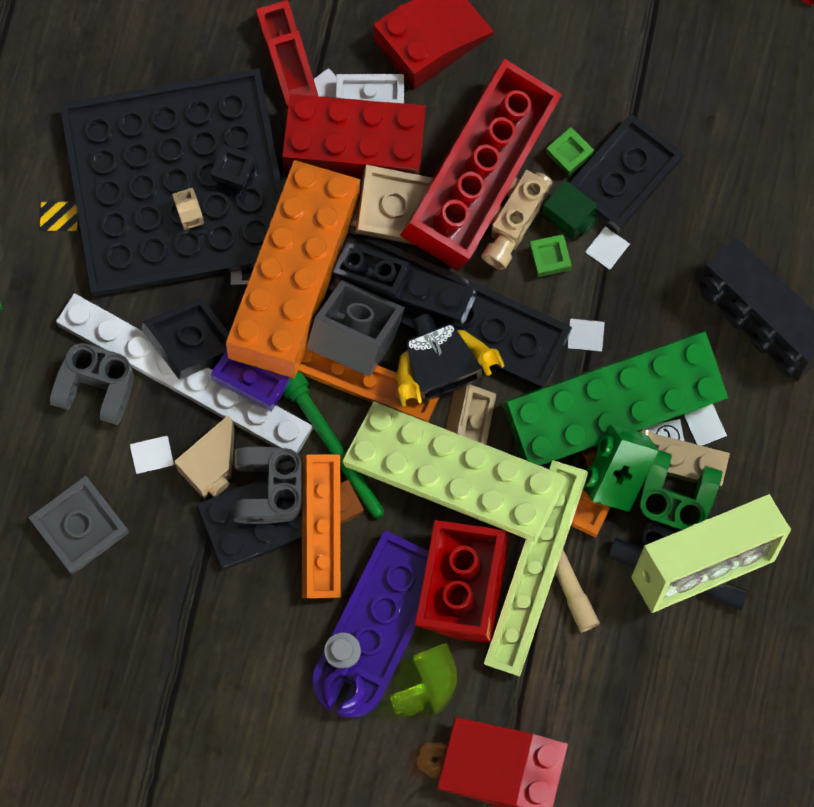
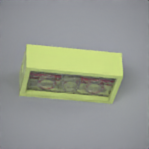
[631,494,791,613]

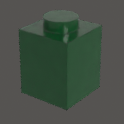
[542,180,597,241]

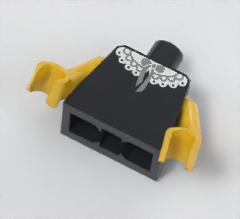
[396,314,504,407]

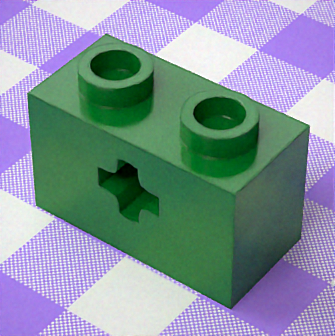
[584,424,659,512]

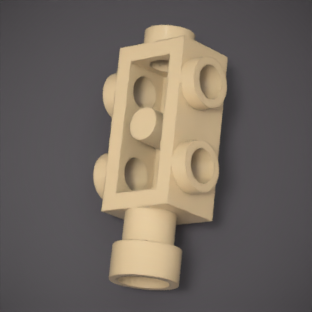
[481,170,553,270]

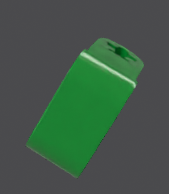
[638,450,723,530]

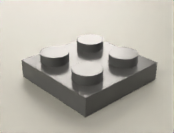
[29,476,129,575]

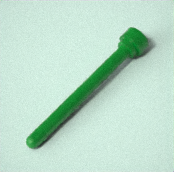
[283,372,384,519]

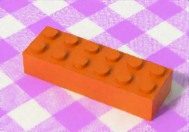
[226,160,360,379]

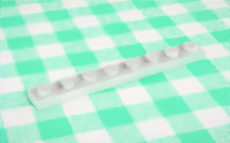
[56,293,313,454]

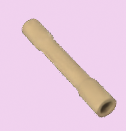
[555,550,600,633]

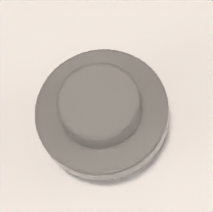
[324,633,361,669]

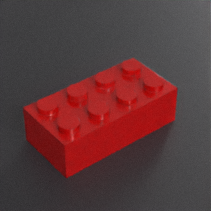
[283,94,426,179]

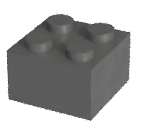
[307,280,405,377]

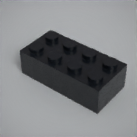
[698,237,814,382]

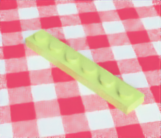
[484,460,588,677]

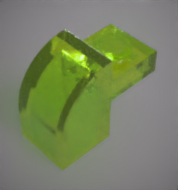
[390,643,457,717]

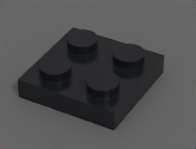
[142,297,229,379]

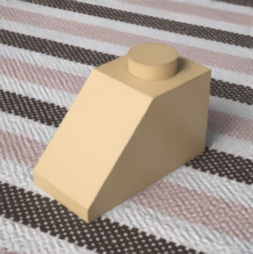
[174,416,235,500]

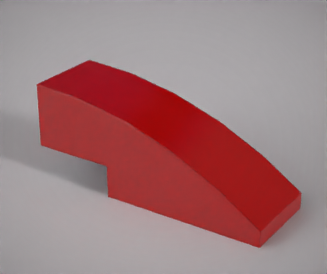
[255,0,318,105]

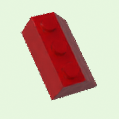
[415,520,510,644]

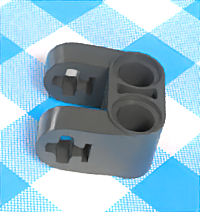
[50,343,134,425]
[233,447,302,524]

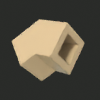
[172,187,204,230]

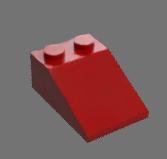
[374,0,494,90]
[436,717,568,807]

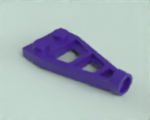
[210,350,291,412]

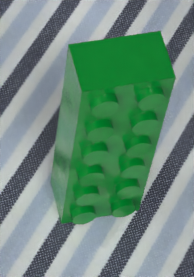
[501,331,728,466]

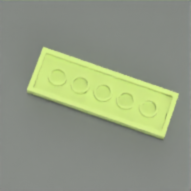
[343,402,566,543]

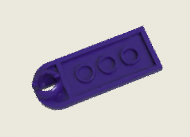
[313,530,429,718]

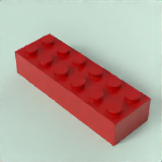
[400,58,562,271]

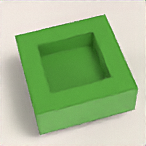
[546,127,594,176]
[529,234,572,277]

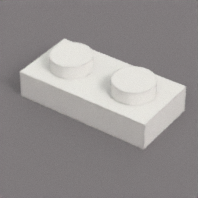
[336,74,404,104]

